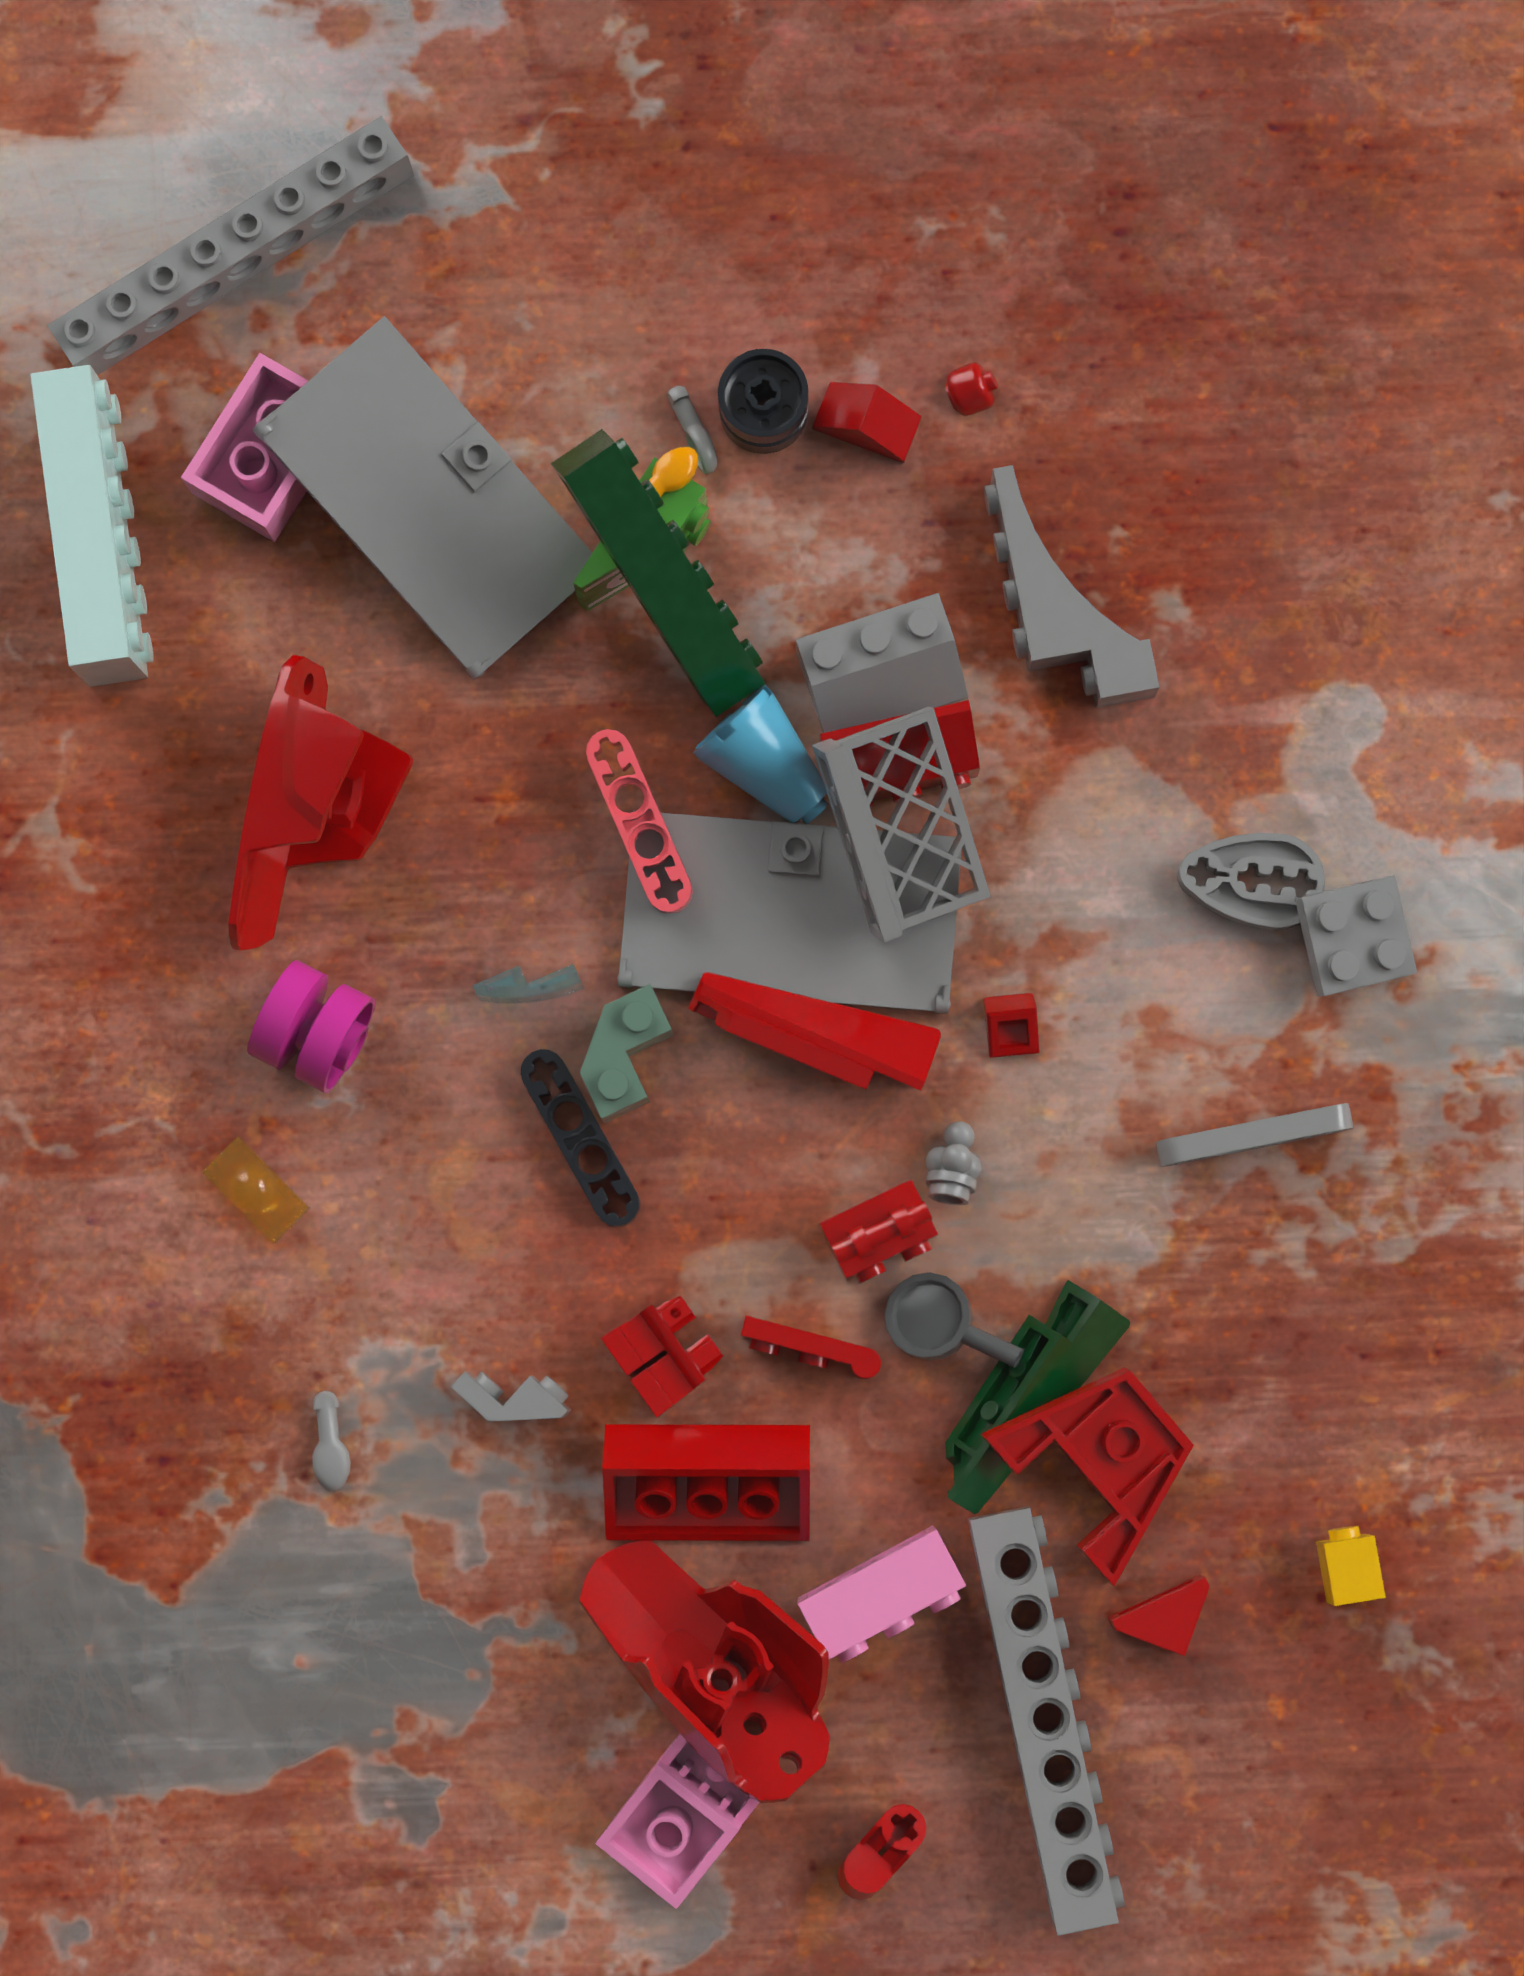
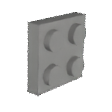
[1295,875,1417,997]

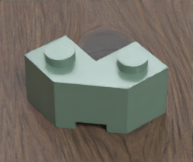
[580,984,674,1123]

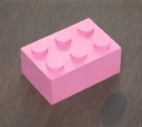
[181,353,308,542]
[798,1525,966,1663]

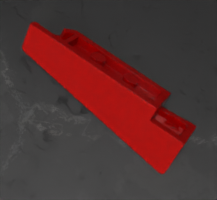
[688,972,941,1091]

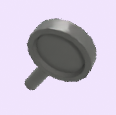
[885,1272,1023,1368]

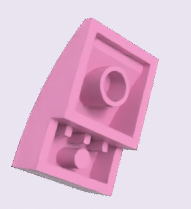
[595,1733,760,1909]

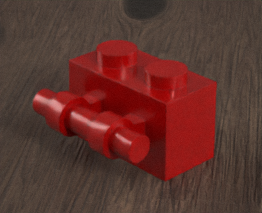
[819,1179,938,1284]

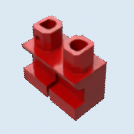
[601,1295,724,1418]

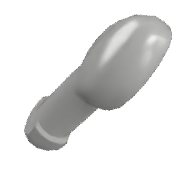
[667,386,717,474]
[312,1390,351,1492]

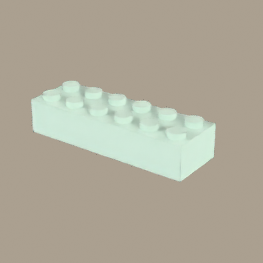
[30,365,154,687]

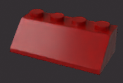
[602,1424,810,1541]

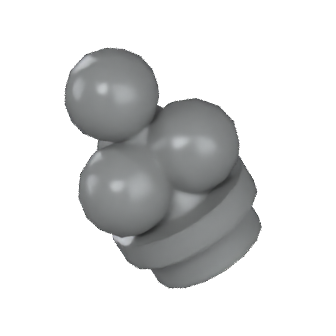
[925,1121,982,1205]

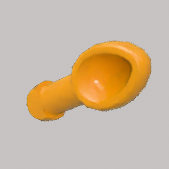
[649,447,698,497]

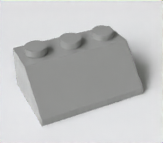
[796,593,968,733]

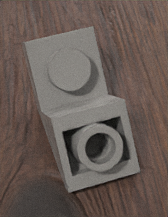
[451,1371,571,1422]

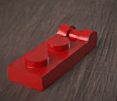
[741,1315,881,1379]

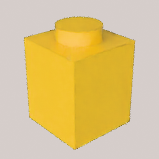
[1316,1526,1386,1606]

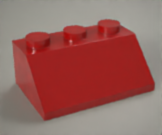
[819,700,980,809]

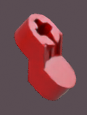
[837,1804,927,1900]

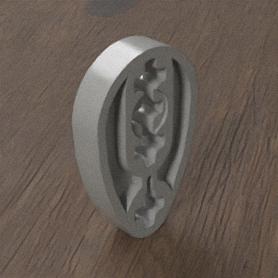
[1177,833,1325,931]

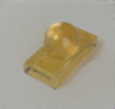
[202,1136,310,1244]

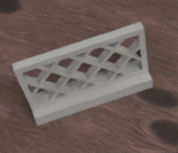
[812,706,991,943]

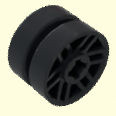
[718,349,809,454]

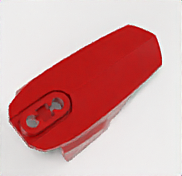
[228,655,413,950]
[579,1540,830,1803]

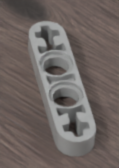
[1156,1103,1354,1167]

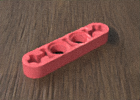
[586,729,693,914]

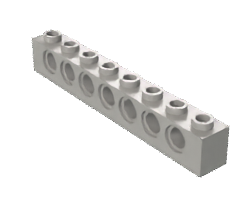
[47,116,414,375]
[967,1506,1125,1936]

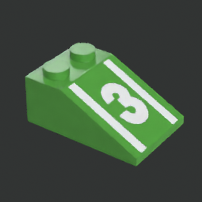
[573,457,711,611]

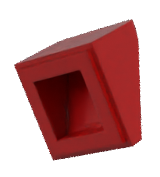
[983,993,1040,1058]

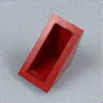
[812,382,922,463]
[1107,1574,1210,1656]

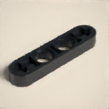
[521,1049,640,1227]

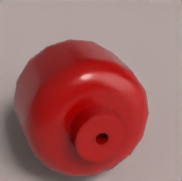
[945,362,998,416]

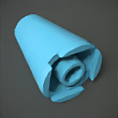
[693,685,828,824]

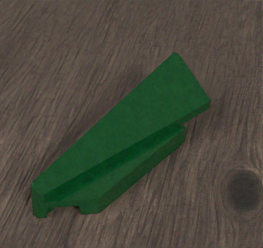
[945,1280,1130,1514]

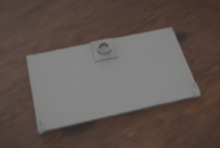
[252,316,592,680]
[617,810,962,1014]

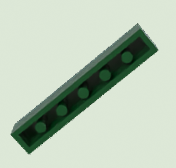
[551,429,766,717]

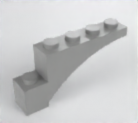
[984,465,1160,708]

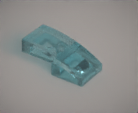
[472,964,584,1004]

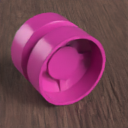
[247,960,375,1093]

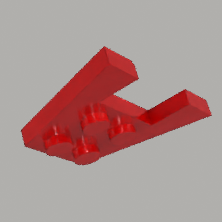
[980,1367,1194,1586]

